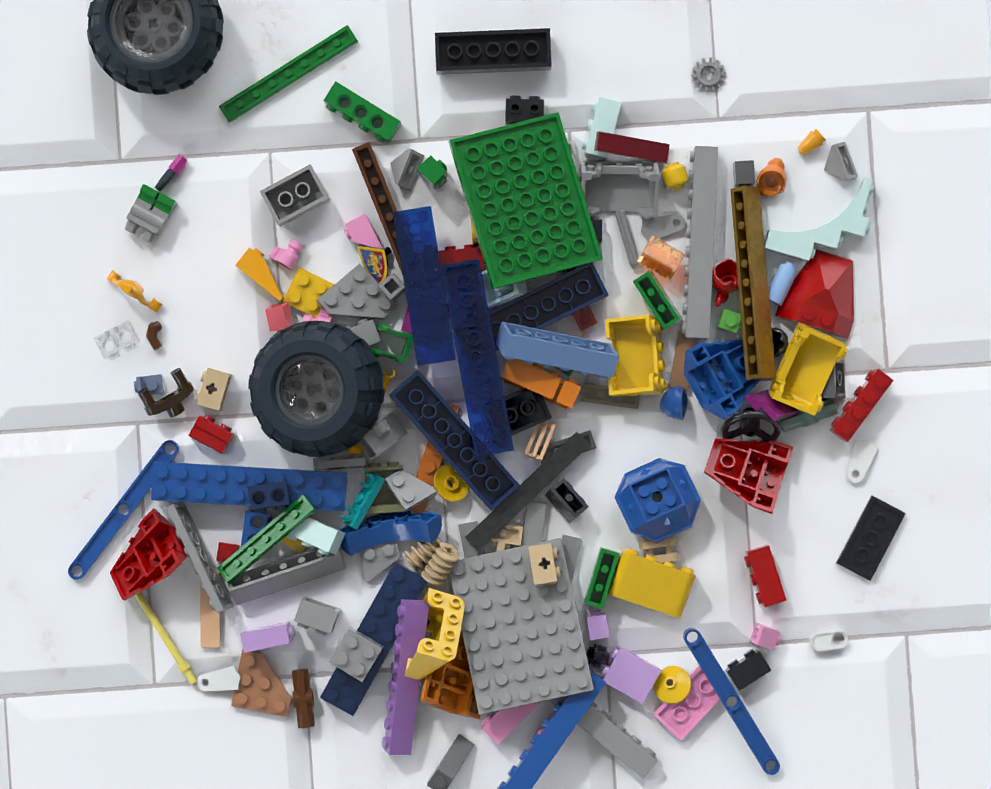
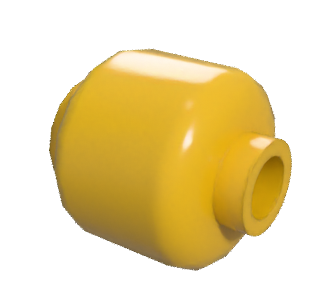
[661,162,689,191]

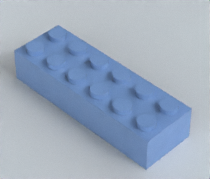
[496,322,619,379]

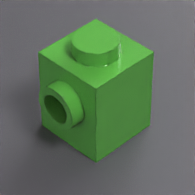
[716,309,742,334]

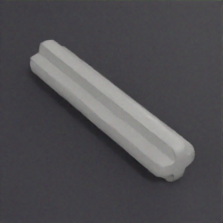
[615,210,640,266]

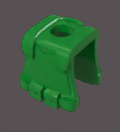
[371,323,413,362]

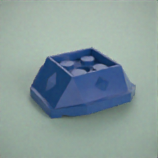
[614,458,701,543]

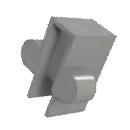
[359,412,408,460]

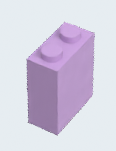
[240,621,296,653]
[600,646,661,704]

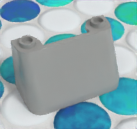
[581,160,660,220]

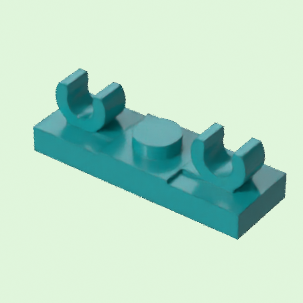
[340,472,385,530]

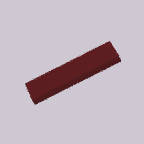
[594,131,670,163]

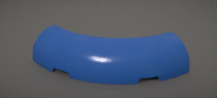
[339,511,442,556]

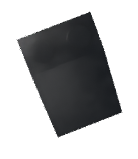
[481,388,552,442]

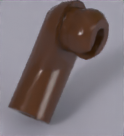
[146,321,162,351]

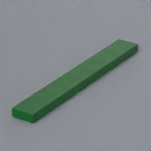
[219,25,358,123]

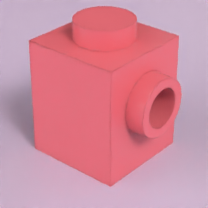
[265,302,294,332]

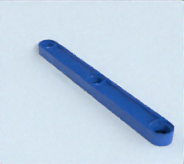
[68,440,179,580]
[683,628,780,775]

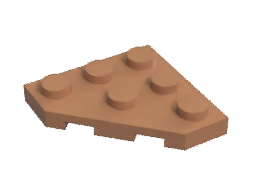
[231,649,292,717]

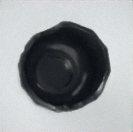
[772,327,789,358]

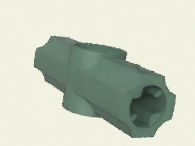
[778,398,838,433]

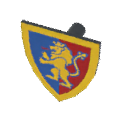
[357,245,392,284]

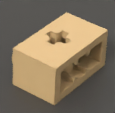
[195,367,232,411]
[528,543,561,587]

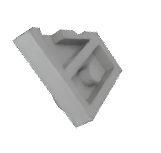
[385,469,437,512]
[360,541,400,582]

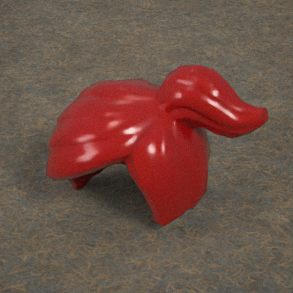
[712,258,739,307]

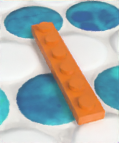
[409,402,460,514]

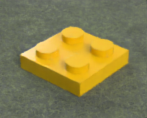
[282,267,334,318]

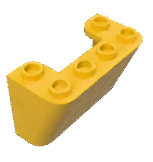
[605,314,667,397]
[608,548,697,618]
[404,588,465,680]

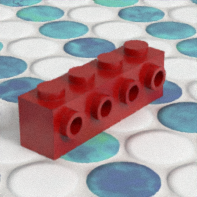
[829,369,894,442]

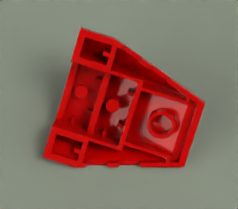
[775,249,854,339]
[703,438,793,514]
[110,508,187,601]

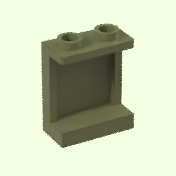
[364,462,404,514]

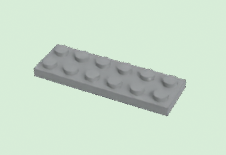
[167,503,234,613]

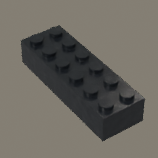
[435,28,552,75]

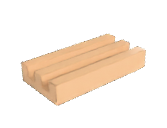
[524,421,557,461]

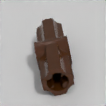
[292,668,315,728]

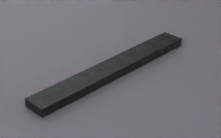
[465,431,590,551]

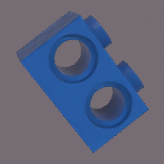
[240,510,273,548]

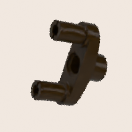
[137,368,194,418]

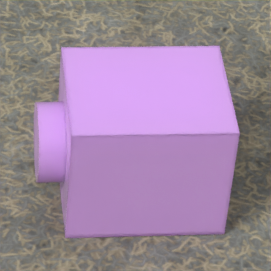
[586,610,609,640]

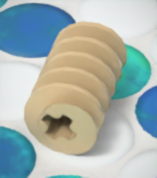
[404,537,443,572]
[421,543,460,585]

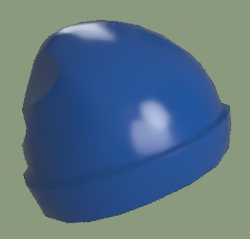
[659,385,688,420]

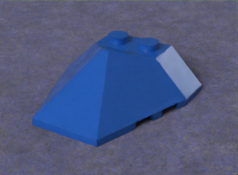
[684,339,760,419]

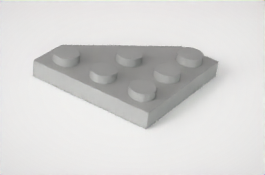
[316,263,398,320]

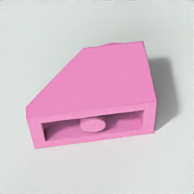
[344,214,383,248]
[750,622,781,650]

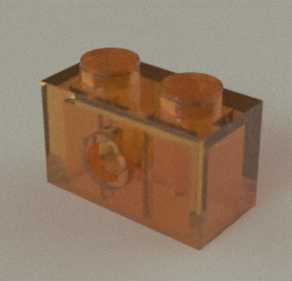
[637,235,685,280]

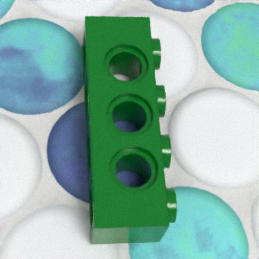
[323,81,401,143]

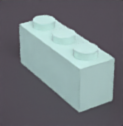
[582,97,622,160]
[286,517,345,556]

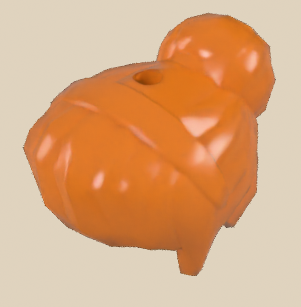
[756,158,787,197]

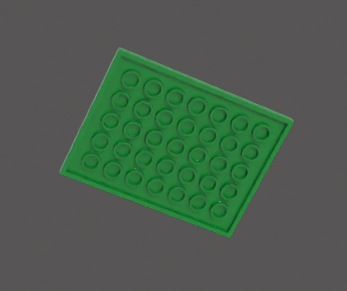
[448,112,603,290]

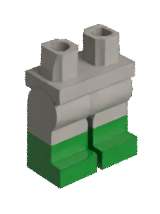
[125,184,178,243]

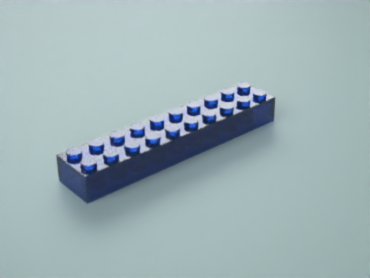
[441,258,514,458]

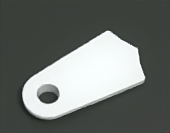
[847,439,878,483]
[197,666,241,691]

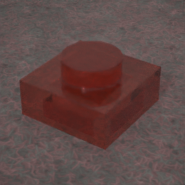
[572,306,598,332]

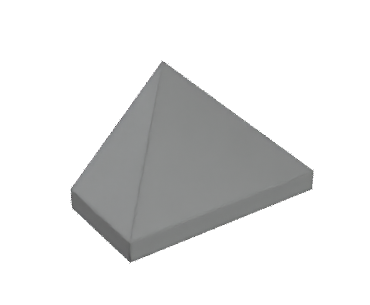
[824,142,858,181]
[390,148,425,191]

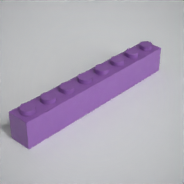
[382,599,429,755]

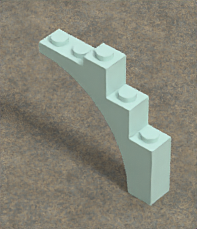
[765,177,874,262]

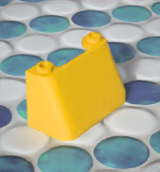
[769,323,848,416]

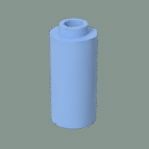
[768,262,798,306]

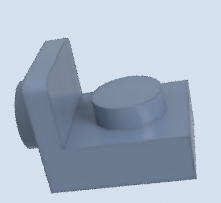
[134,374,164,396]

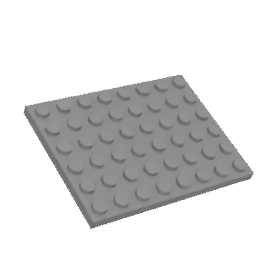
[450,538,594,715]

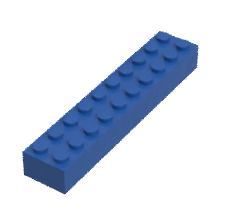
[151,461,348,511]

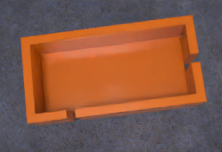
[500,358,581,411]

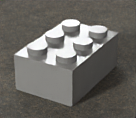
[260,164,330,227]

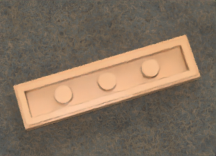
[200,570,220,647]

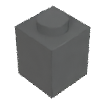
[733,160,755,187]

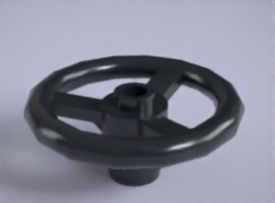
[721,408,782,442]

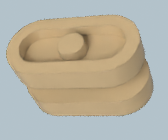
[639,536,680,563]

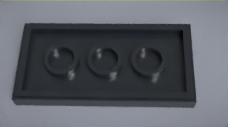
[836,495,906,581]

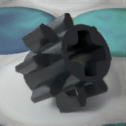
[586,643,610,668]

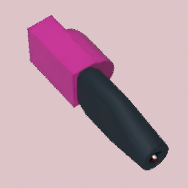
[154,154,188,192]

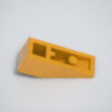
[235,247,284,302]

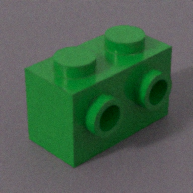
[417,155,448,189]

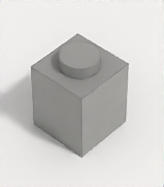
[378,273,408,301]

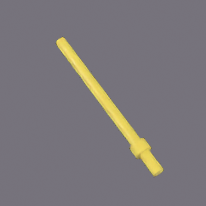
[134,592,197,685]

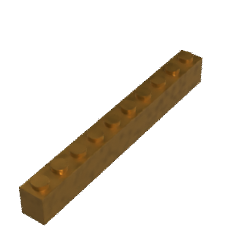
[730,186,776,380]

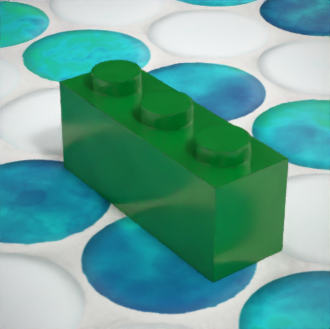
[633,269,682,329]
[584,547,620,609]

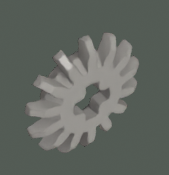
[691,57,726,92]

